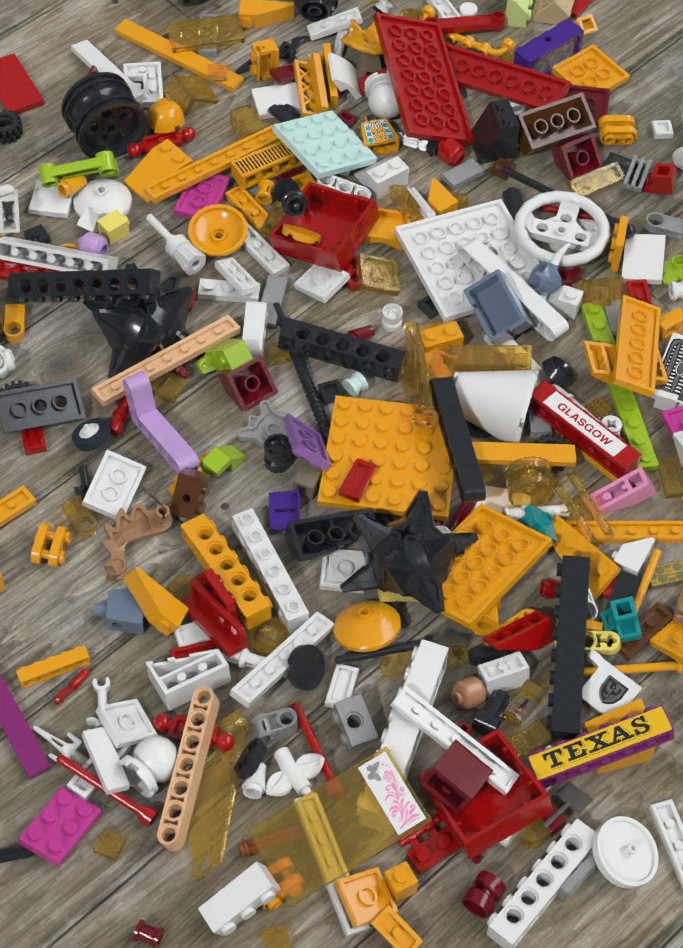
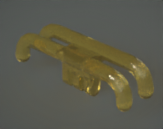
[552,470,615,548]

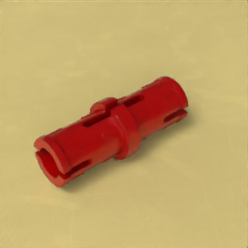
[109,395,130,436]

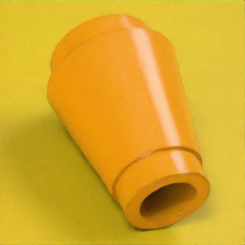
[57,175,87,198]

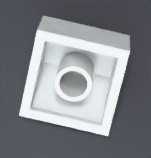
[355,156,409,200]

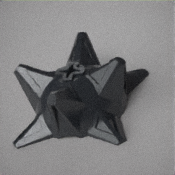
[83,261,205,378]
[339,490,479,614]

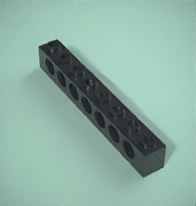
[8,268,161,303]

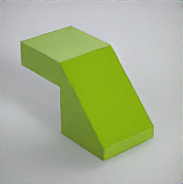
[201,445,247,477]

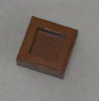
[490,157,516,181]

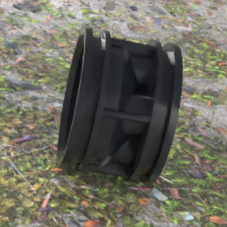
[61,72,148,158]

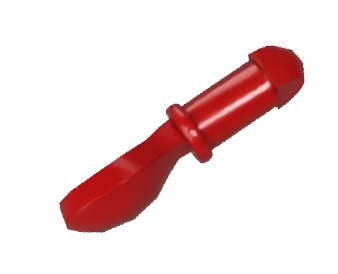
[54,668,90,706]

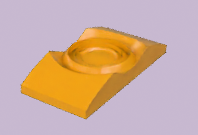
[362,208,425,250]
[583,341,668,386]

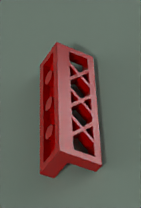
[179,578,248,658]

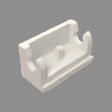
[478,651,530,698]

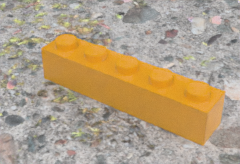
[16,645,91,689]

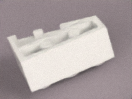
[145,649,231,711]

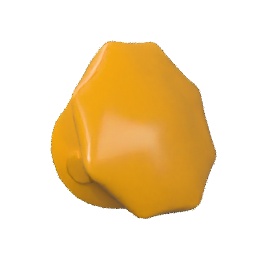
[340,19,383,55]

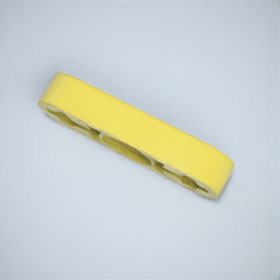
[554,630,621,655]

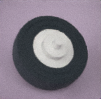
[72,418,111,452]

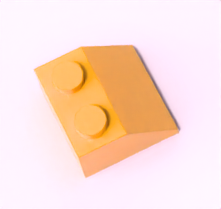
[409,320,464,357]

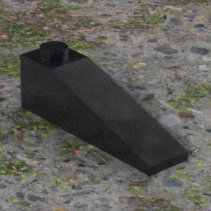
[284,508,376,562]

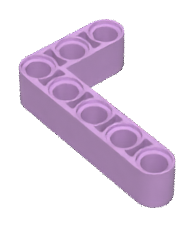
[122,371,200,474]

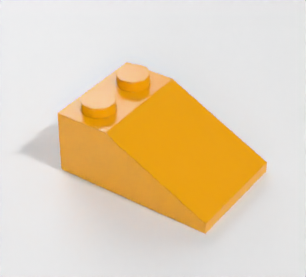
[124,139,193,204]

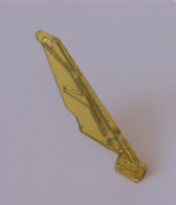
[402,322,439,429]
[188,709,249,881]

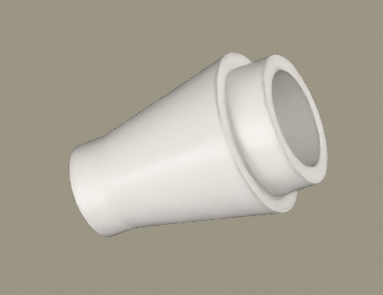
[242,762,266,799]

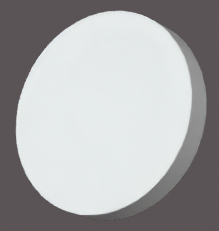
[592,816,659,889]

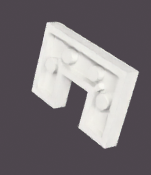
[123,62,163,108]

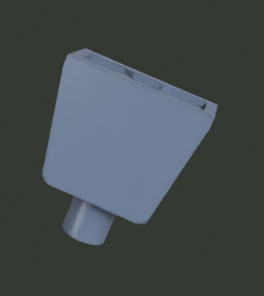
[93,588,145,635]

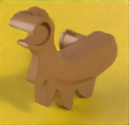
[102,503,172,581]

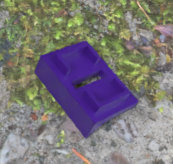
[269,487,300,532]

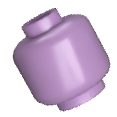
[78,232,109,255]

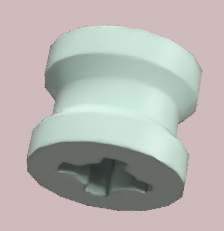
[342,372,368,398]

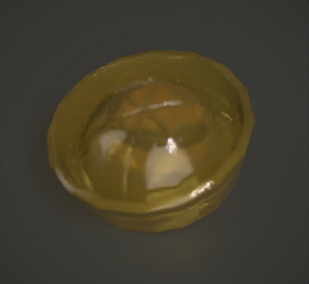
[249,618,289,655]

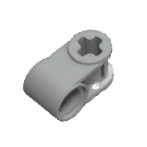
[251,708,298,744]

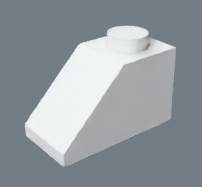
[546,285,584,321]
[610,537,655,576]

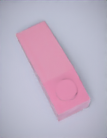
[584,467,657,517]

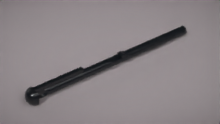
[500,166,636,239]

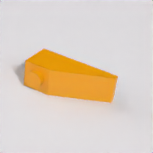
[238,0,295,29]
[123,566,189,636]

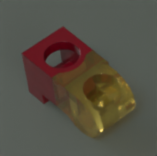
[521,803,566,849]

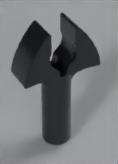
[74,465,91,502]

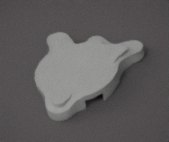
[237,400,288,448]

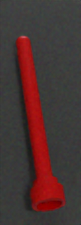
[291,702,348,801]
[56,755,159,828]

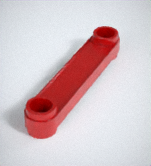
[424,11,506,34]

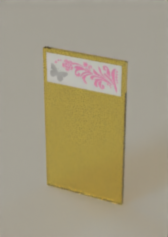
[248,747,432,907]

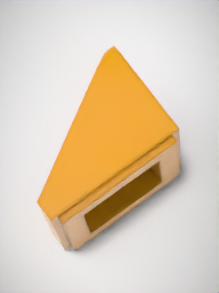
[573,14,598,36]

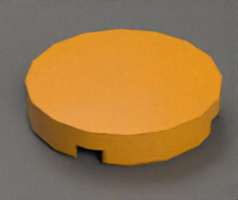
[282,224,321,245]

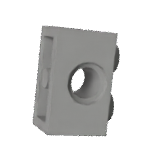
[331,694,378,752]

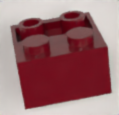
[420,739,493,815]

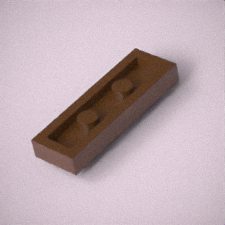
[612,602,674,662]

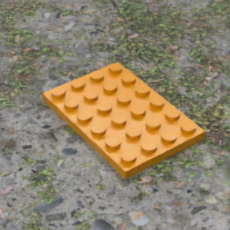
[409,504,553,630]

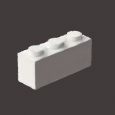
[198,862,281,936]

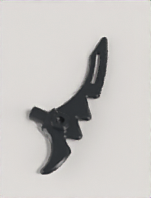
[234,36,310,74]

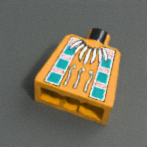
[360,115,399,156]

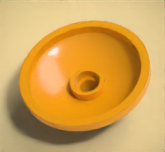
[188,204,248,257]
[333,600,401,652]

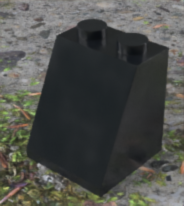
[471,99,520,164]

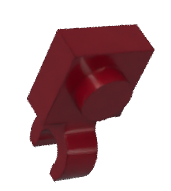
[557,267,583,287]

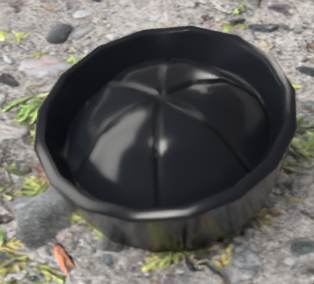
[542,356,574,387]

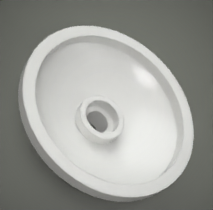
[73,179,132,217]

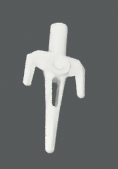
[33,726,88,766]

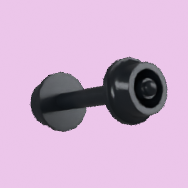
[273,178,308,216]

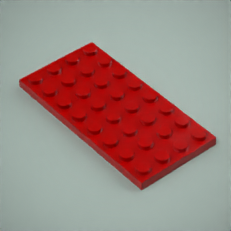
[373,12,475,146]

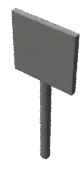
[543,783,593,828]

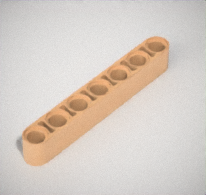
[157,686,220,852]

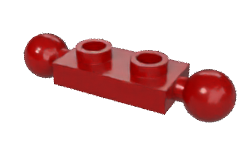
[127,127,196,158]
[153,713,235,752]

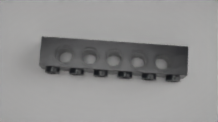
[277,317,406,382]

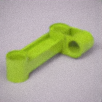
[38,151,120,188]

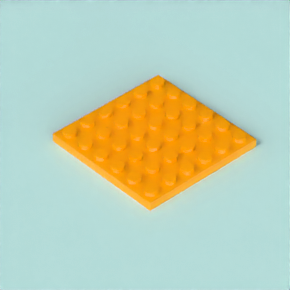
[317,395,454,521]

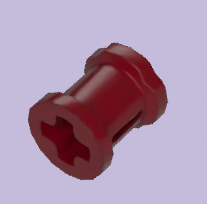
[132,919,165,948]

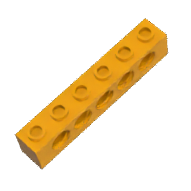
[181,513,273,630]

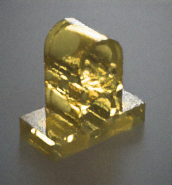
[578,276,624,307]

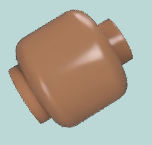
[451,676,487,710]

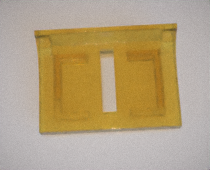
[150,371,188,405]

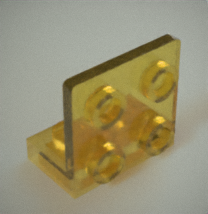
[164,75,219,117]

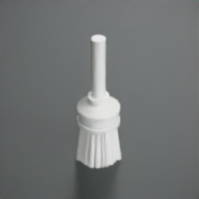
[146,214,206,276]

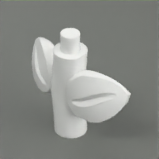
[265,747,325,796]

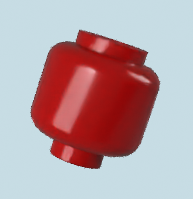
[437,138,466,166]

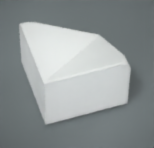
[77,206,105,232]

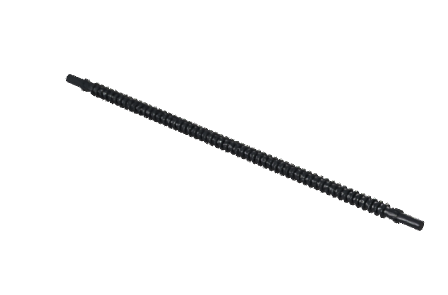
[273,302,409,628]

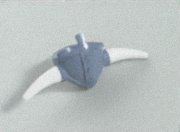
[528,243,571,301]

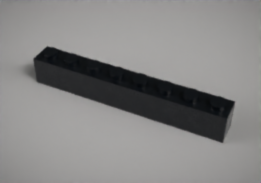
[546,555,590,739]

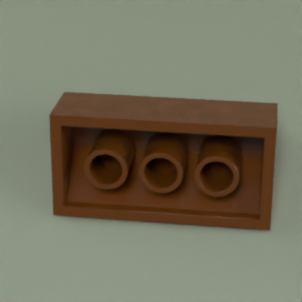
[516,92,597,156]

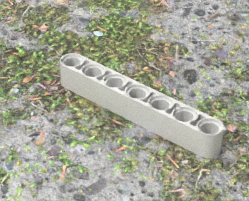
[458,238,569,342]

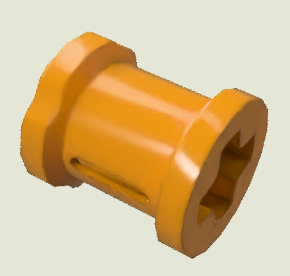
[255,179,275,206]

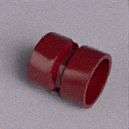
[461,870,506,919]

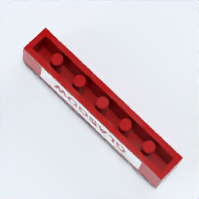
[528,380,642,479]

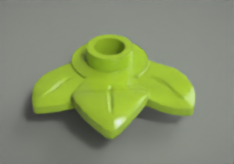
[662,255,683,285]

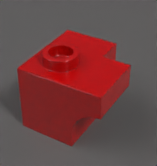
[643,163,677,195]

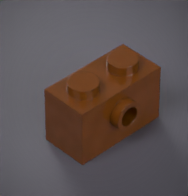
[170,467,211,520]

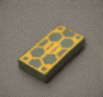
[644,560,683,590]

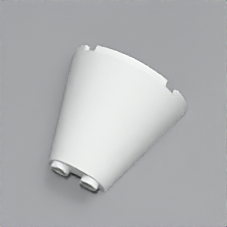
[453,370,539,443]

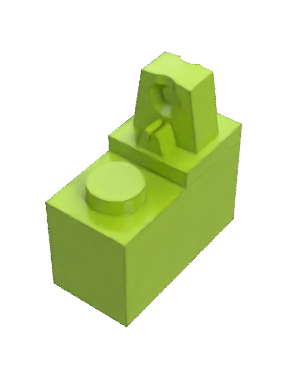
[195,339,253,374]

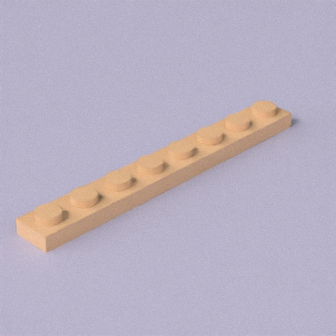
[91,315,241,407]

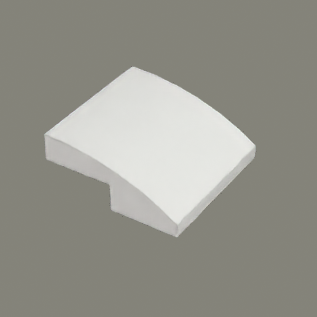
[328,53,362,100]

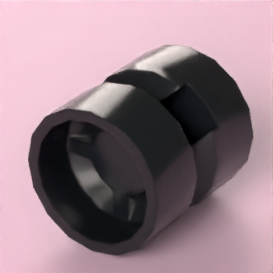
[264,434,292,473]

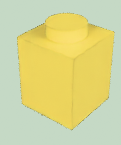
[97,209,130,245]

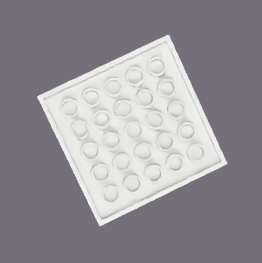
[394,199,539,322]

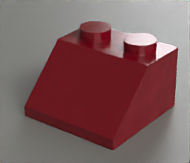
[550,133,604,183]
[217,354,278,412]

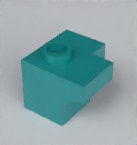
[516,504,558,544]
[600,596,642,643]

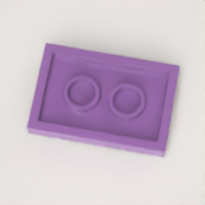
[283,413,332,472]

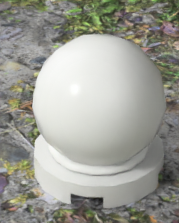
[364,70,400,120]
[118,736,178,798]

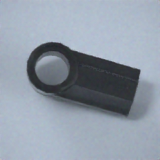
[502,187,523,221]
[472,689,512,735]

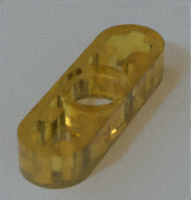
[388,185,421,220]

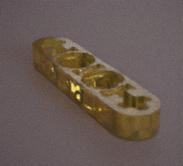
[380,645,468,678]

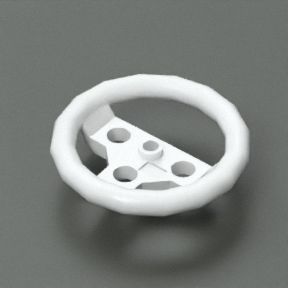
[514,191,610,267]

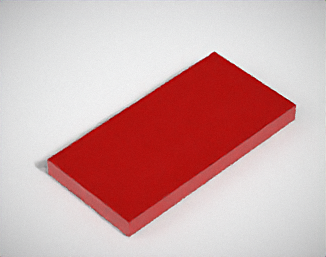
[0,53,45,114]

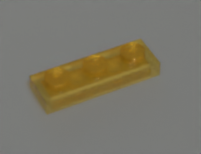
[567,161,626,197]

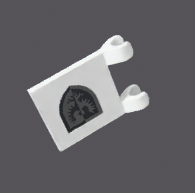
[582,650,642,715]

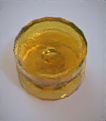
[504,456,556,507]

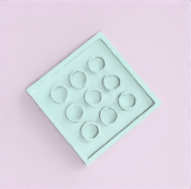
[272,110,377,179]

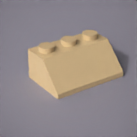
[530,0,574,25]

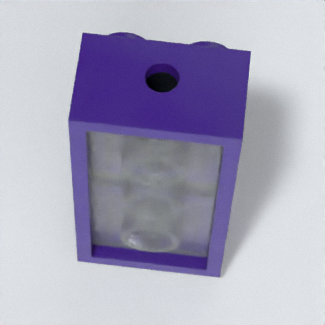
[513,18,584,75]

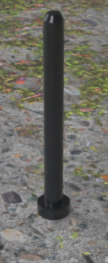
[334,634,434,665]

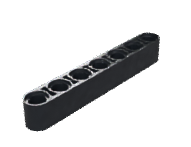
[429,376,486,503]

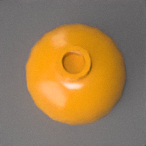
[147,98,185,133]

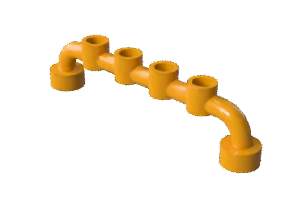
[420,5,516,57]

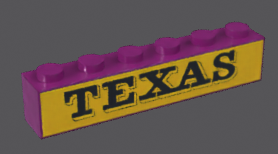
[527,705,675,789]

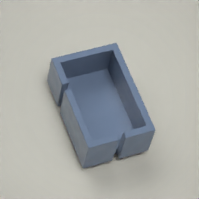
[463,269,533,346]

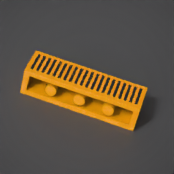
[231,141,303,190]

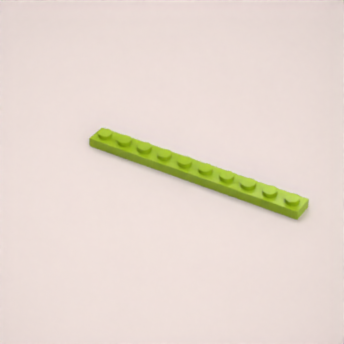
[580,301,659,472]

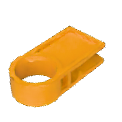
[3,304,26,343]

